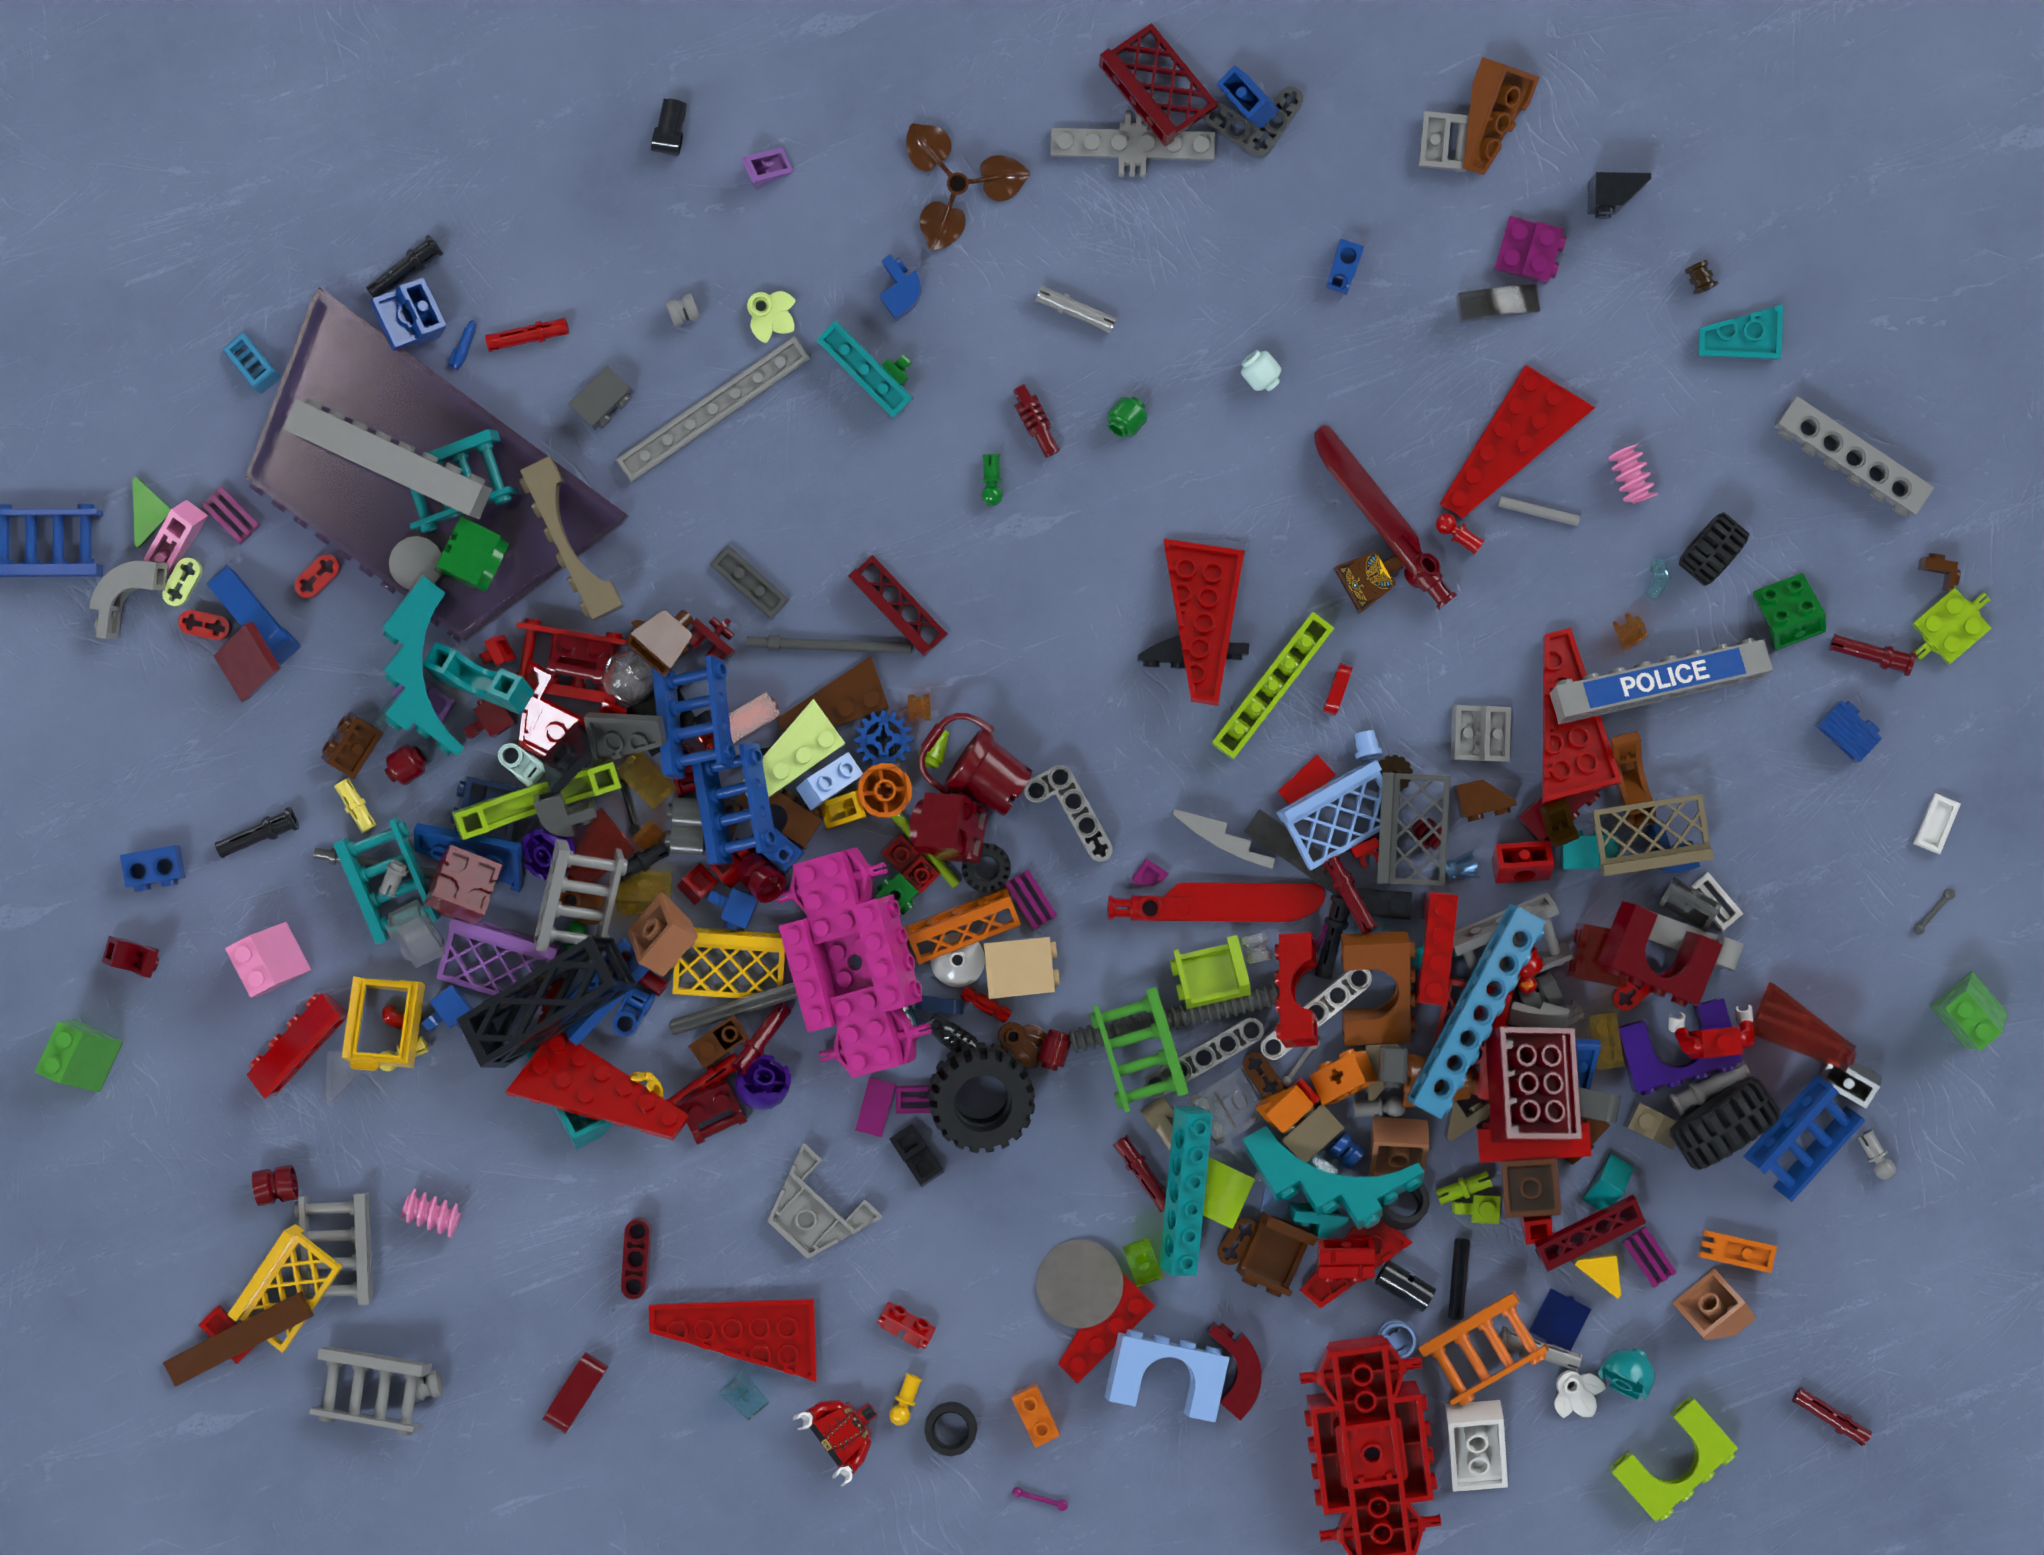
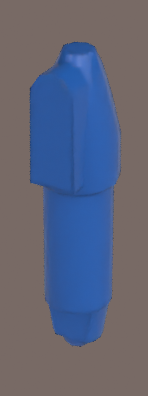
[448,320,476,370]

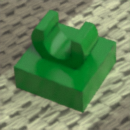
[882,355,912,387]

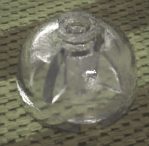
[603,649,654,706]

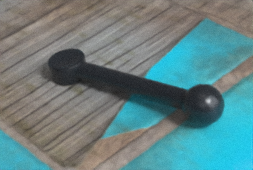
[619,779,641,835]

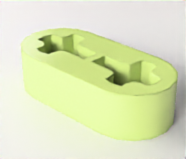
[162,558,203,607]

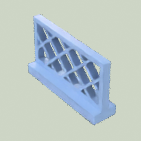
[1276,760,1403,870]

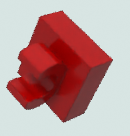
[479,635,517,666]
[1349,837,1379,869]

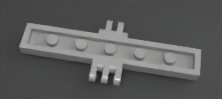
[1051,112,1215,177]

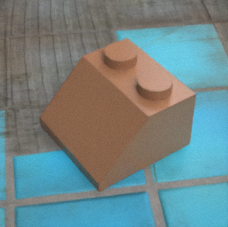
[627,892,698,977]
[1368,1117,1429,1177]

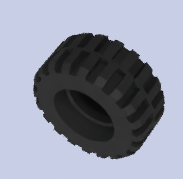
[928,1042,1035,1153]
[1670,1076,1780,1170]

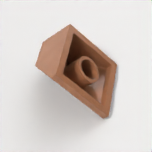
[1672,1268,1757,1340]

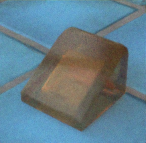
[632,820,666,850]

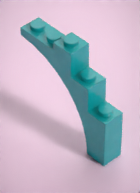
[381,575,464,756]
[1242,1126,1424,1230]

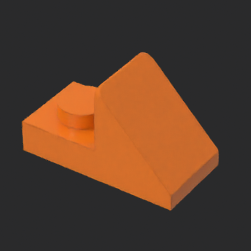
[1255,1085,1314,1133]

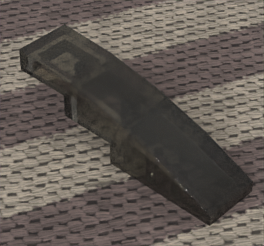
[1244,809,1352,895]

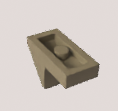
[1444,1100,1490,1142]

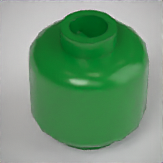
[1107,397,1147,438]

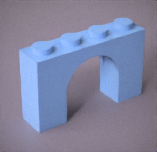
[1104,1329,1230,1422]

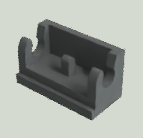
[1658,877,1722,932]

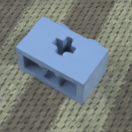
[796,752,863,810]

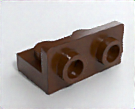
[321,712,384,779]

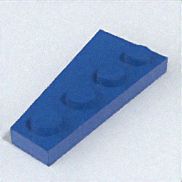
[413,823,523,893]

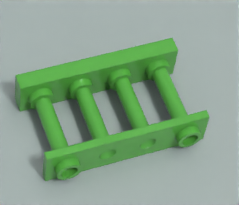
[1089,987,1189,1113]

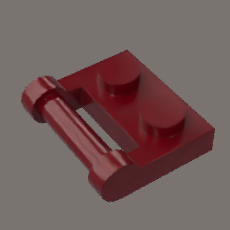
[547,633,612,684]
[677,1078,748,1145]

